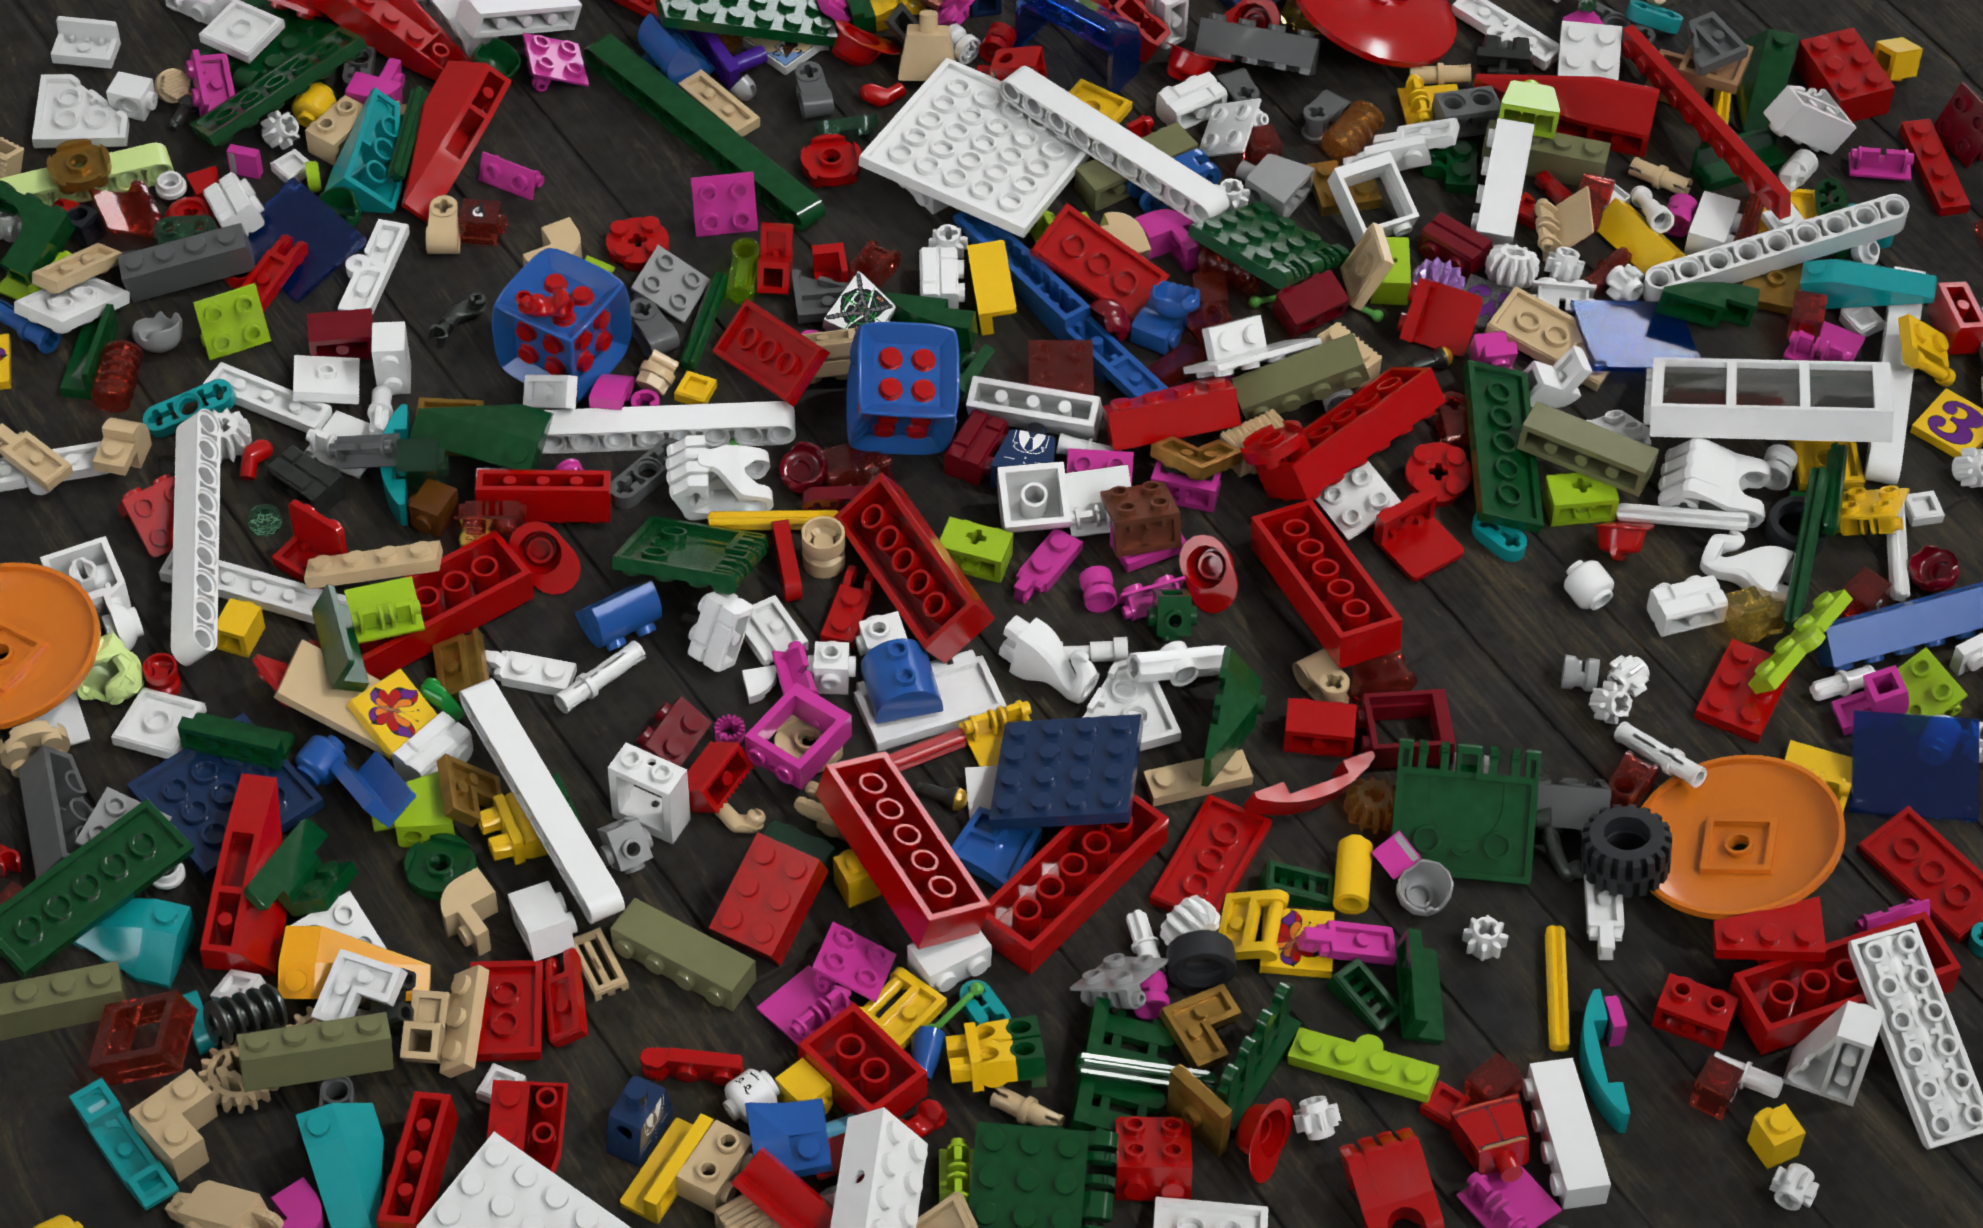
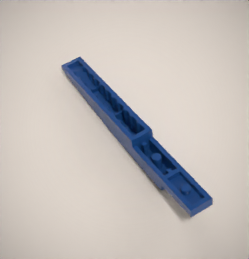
[953,211,1168,399]

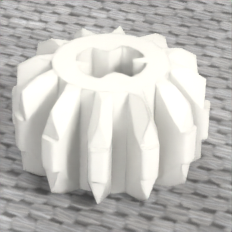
[1485,243,1540,289]
[213,408,252,464]
[1160,895,1221,946]

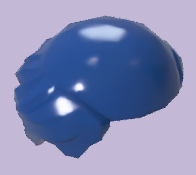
[1149,281,1200,319]

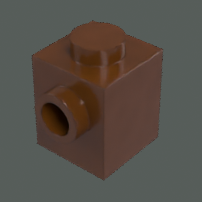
[407,478,460,537]

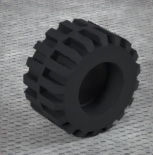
[1581,804,1672,898]

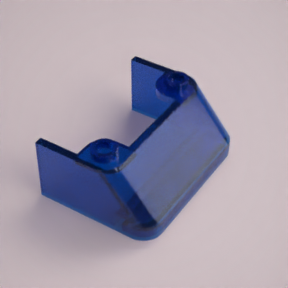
[1014,0,1141,94]

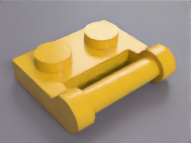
[1898,313,1956,387]
[1218,889,1289,962]
[859,967,947,1049]

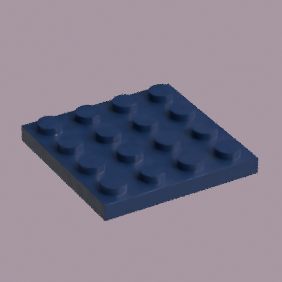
[126,713,325,881]
[989,714,1143,830]

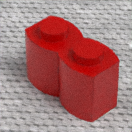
[1102,0,1171,63]

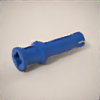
[0,299,62,354]

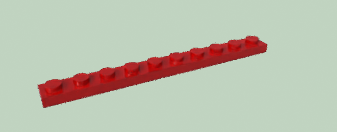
[1621,24,1791,220]

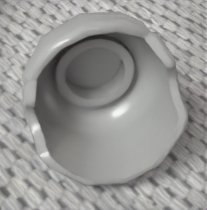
[132,311,182,353]
[1396,859,1454,917]

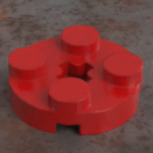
[800,134,862,188]
[606,216,669,272]
[1240,420,1308,470]
[1404,442,1471,507]

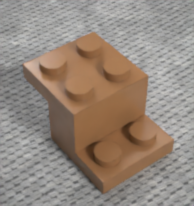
[1645,43,1754,104]

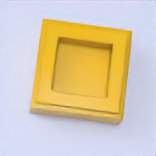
[674,371,717,405]

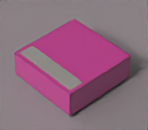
[226,144,263,179]
[1371,830,1421,880]
[1604,995,1627,1047]

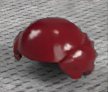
[1089,298,1132,342]
[779,441,829,493]
[1907,545,1960,593]

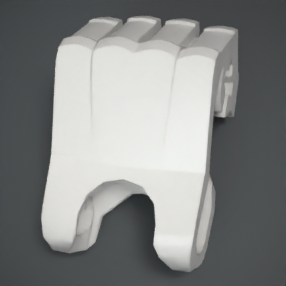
[665,435,774,521]
[1658,438,1771,528]

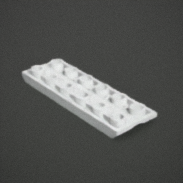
[1848,922,1983,1150]

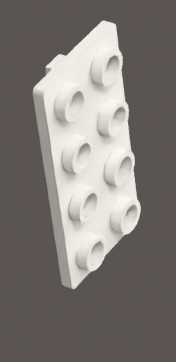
[1183,315,1322,378]

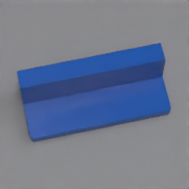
[330,751,416,828]

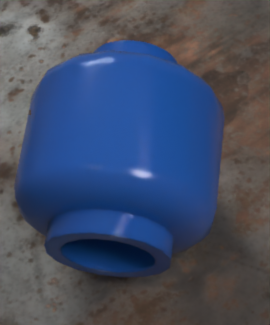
[295,735,347,787]

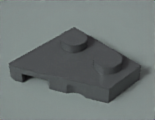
[1687,11,1749,76]
[791,269,849,324]

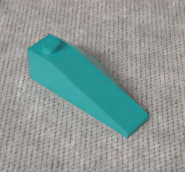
[324,87,402,213]
[1800,259,1937,310]
[72,898,196,989]
[296,1103,384,1228]

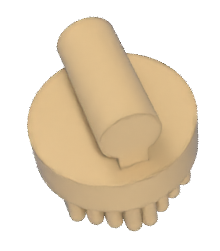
[154,68,191,104]
[635,349,679,396]

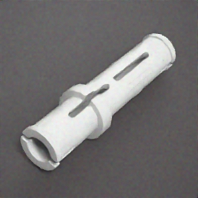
[554,641,646,714]
[1614,721,1707,788]

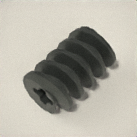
[203,983,288,1045]

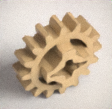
[198,1038,279,1114]

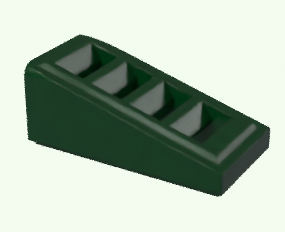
[1258,860,1335,908]
[1326,957,1400,1034]

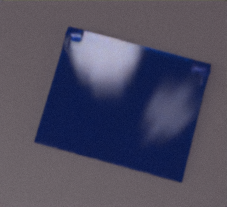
[248,177,367,303]
[1570,300,1701,372]
[1849,710,1980,822]

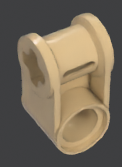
[426,195,461,254]
[1292,649,1350,704]

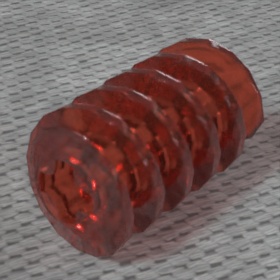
[1196,246,1263,295]
[91,340,143,413]

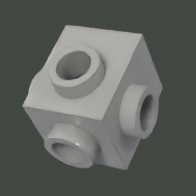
[597,815,654,874]

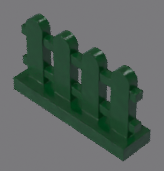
[1215,982,1302,1138]
[1068,997,1175,1132]

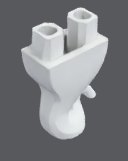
[1700,530,1794,611]
[998,615,1099,704]

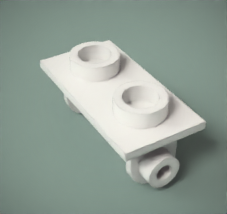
[1530,277,1597,314]

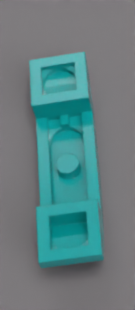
[380,404,410,526]
[1579,989,1630,1133]
[69,1077,179,1211]

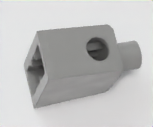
[1235,154,1315,217]

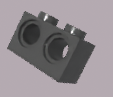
[1431,85,1501,138]

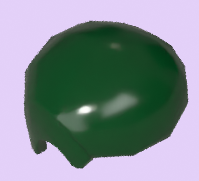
[471,38,521,79]
[313,186,362,236]

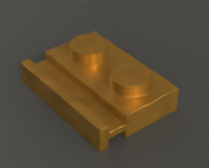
[432,628,489,702]

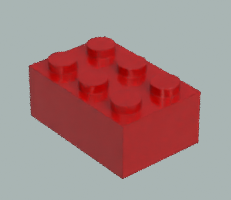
[1794,27,1895,122]
[709,832,829,967]
[798,1002,927,1118]

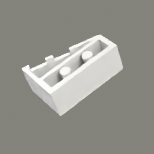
[1783,1000,1885,1107]

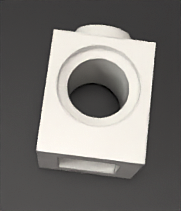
[106,71,158,121]

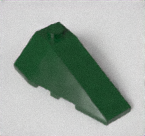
[1736,29,1799,133]
[409,404,554,470]
[1201,647,1267,787]

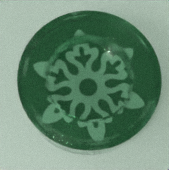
[247,504,282,537]

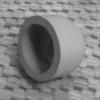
[730,74,757,101]

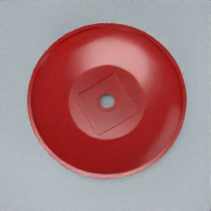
[1295,0,1457,68]

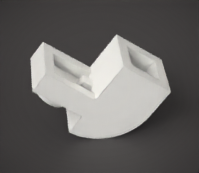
[1523,345,1593,408]

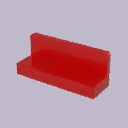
[731,1147,834,1228]

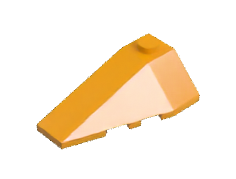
[278,926,431,1001]

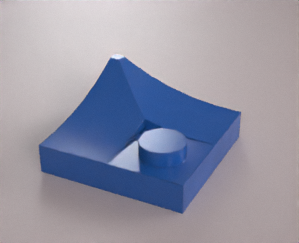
[951,806,1042,890]
[745,1098,833,1177]

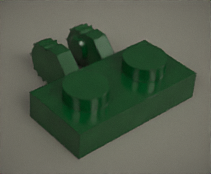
[1421,141,1477,194]

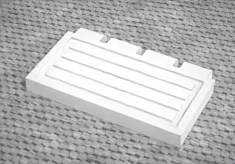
[854,649,1007,752]

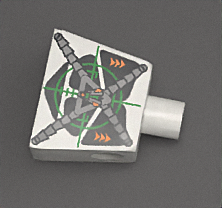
[822,271,896,332]

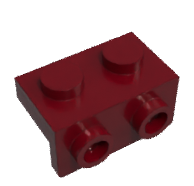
[636,696,712,767]

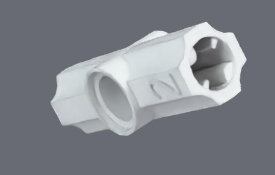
[1127,641,1226,687]

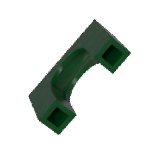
[0,180,75,286]

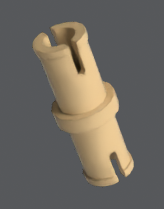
[1410,63,1471,85]
[1628,157,1693,194]
[990,1085,1065,1128]

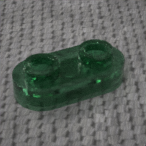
[817,114,878,136]
[154,215,218,245]

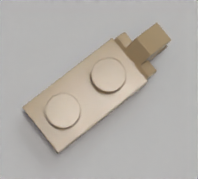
[0,423,73,492]

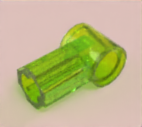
[726,238,760,304]

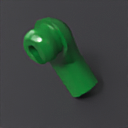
[420,678,465,722]

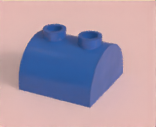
[638,13,716,86]
[574,581,662,651]
[861,638,943,724]

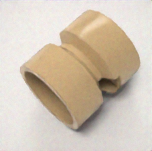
[801,516,845,579]

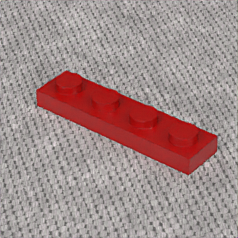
[1899,118,1970,217]

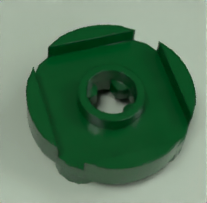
[404,833,477,900]

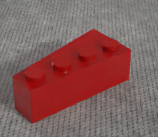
[1102,375,1242,451]

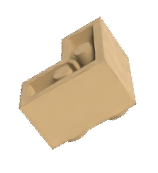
[129,1069,218,1183]

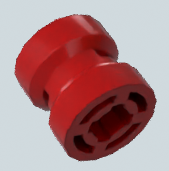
[979,22,1017,63]
[143,653,181,696]

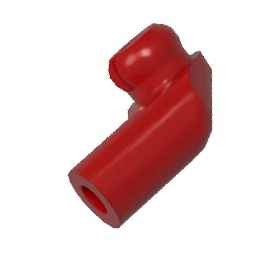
[859,82,906,107]
[239,439,273,481]

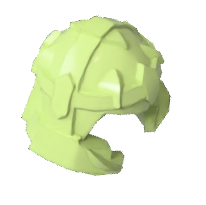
[75,632,145,705]

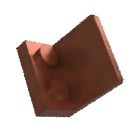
[1100,481,1182,558]

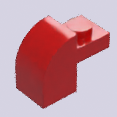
[757,222,794,294]

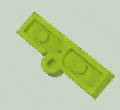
[1748,589,1853,694]
[1287,1027,1439,1103]

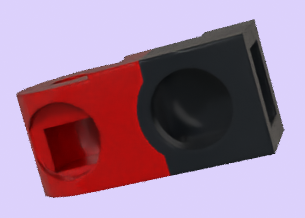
[51,198,107,249]

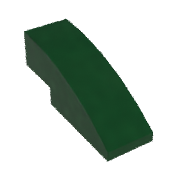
[1655,282,1760,328]
[885,292,978,352]

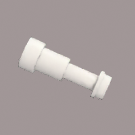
[1630,185,1674,233]
[1061,637,1128,663]

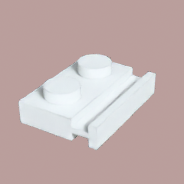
[744,595,808,667]

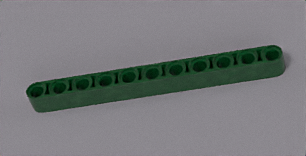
[583,34,826,232]

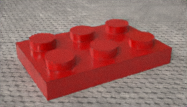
[1694,639,1794,743]
[470,960,544,1062]

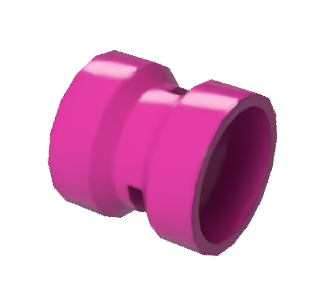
[1666,193,1699,237]
[1079,566,1118,613]
[1134,970,1170,1020]

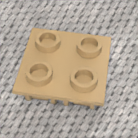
[1534,186,1594,263]

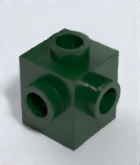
[1147,589,1197,641]

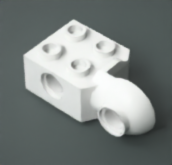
[40,536,144,651]

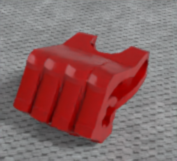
[1338,1127,1445,1228]

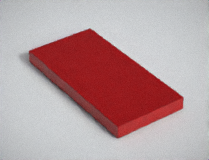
[1030,203,1170,323]
[711,298,830,407]
[1149,794,1272,918]
[1856,805,1983,944]

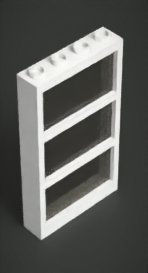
[1644,357,1894,443]

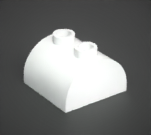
[997,462,1071,533]

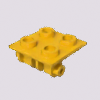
[1397,74,1458,125]
[1836,485,1910,536]
[958,699,1032,767]
[1785,740,1858,812]

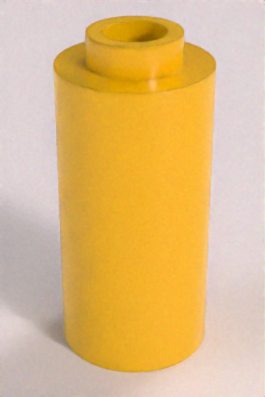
[1333,834,1373,914]

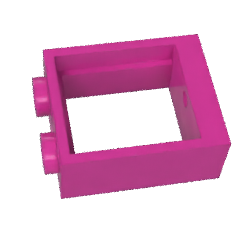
[745,682,852,790]

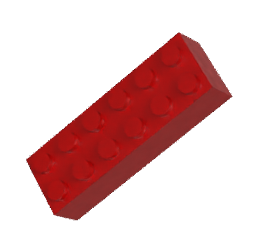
[1254,367,1446,501]
[833,473,995,664]
[1251,499,1402,669]
[359,530,534,680]
[815,751,990,950]
[981,794,1169,975]
[1728,911,1961,1055]

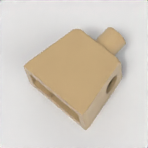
[898,10,956,81]

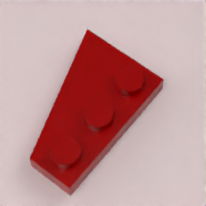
[1712,896,1826,962]

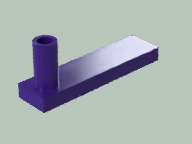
[686,30,768,91]

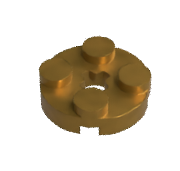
[47,139,112,195]

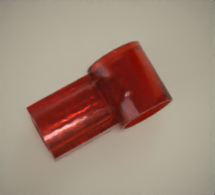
[1579,172,1615,237]

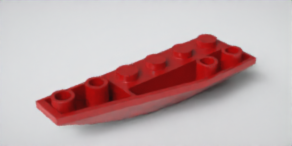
[313,0,472,81]
[401,61,512,223]
[1473,74,1660,158]
[200,773,288,976]
[487,1080,568,1174]

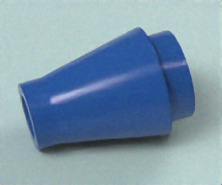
[911,1026,946,1083]

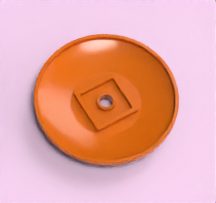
[0,562,101,730]
[1641,755,1846,920]

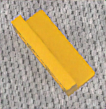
[1593,197,1686,275]
[967,240,1017,336]
[620,1113,714,1224]

